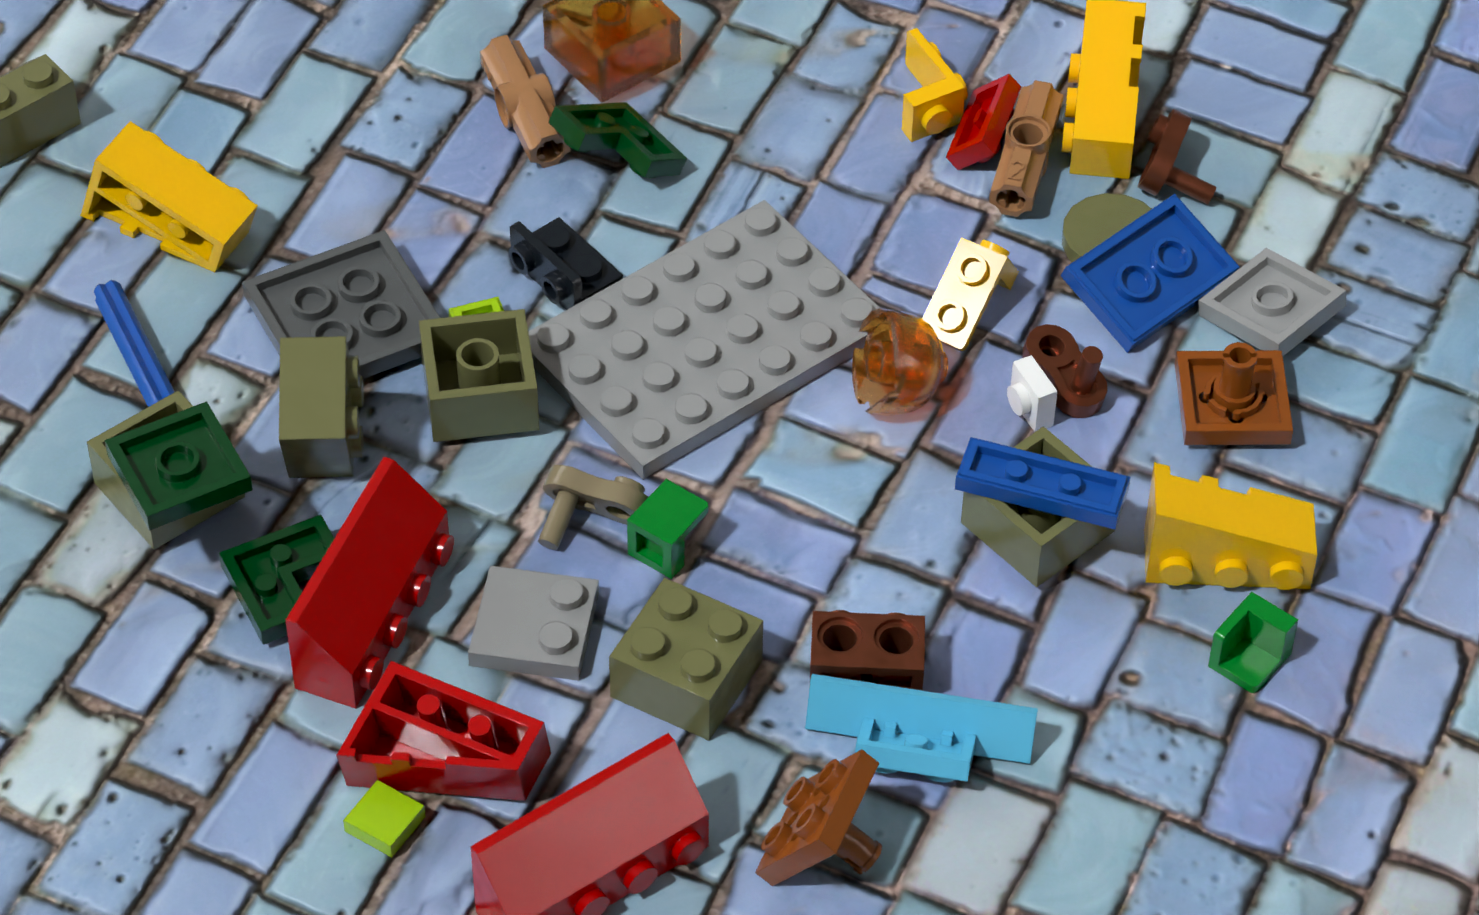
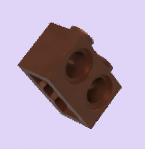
[809,610,925,691]

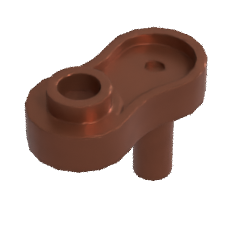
[1137,109,1217,205]
[1022,324,1108,418]

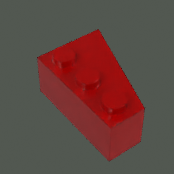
[336,661,551,801]

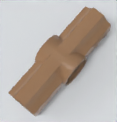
[480,35,571,168]
[989,80,1063,217]

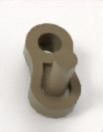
[538,465,648,550]

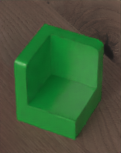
[627,479,708,579]
[1208,592,1298,693]

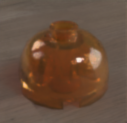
[852,308,948,416]

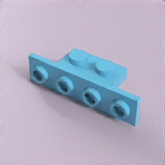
[805,674,1038,782]

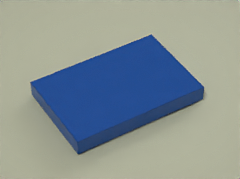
[1060,194,1240,353]

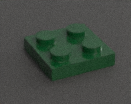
[104,401,253,531]

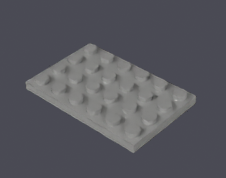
[528,200,893,479]

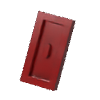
[946,74,1021,170]

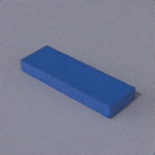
[955,437,1131,530]

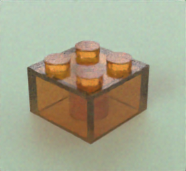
[543,0,681,103]

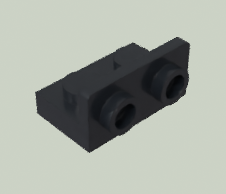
[509,217,623,310]

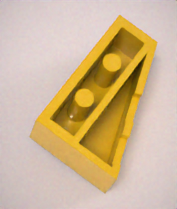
[1061,0,1146,179]
[80,121,258,272]
[1144,462,1317,590]

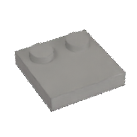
[1199,248,1346,356]
[468,566,599,681]

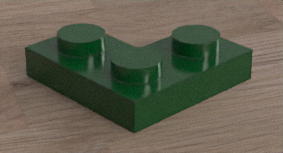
[548,102,687,179]
[219,514,334,645]

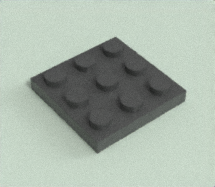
[242,230,440,379]

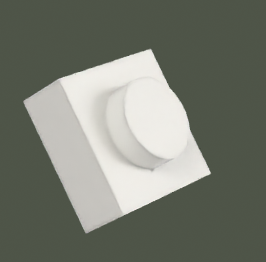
[1007,355,1057,432]

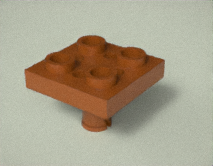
[1175,342,1293,445]
[755,749,882,886]

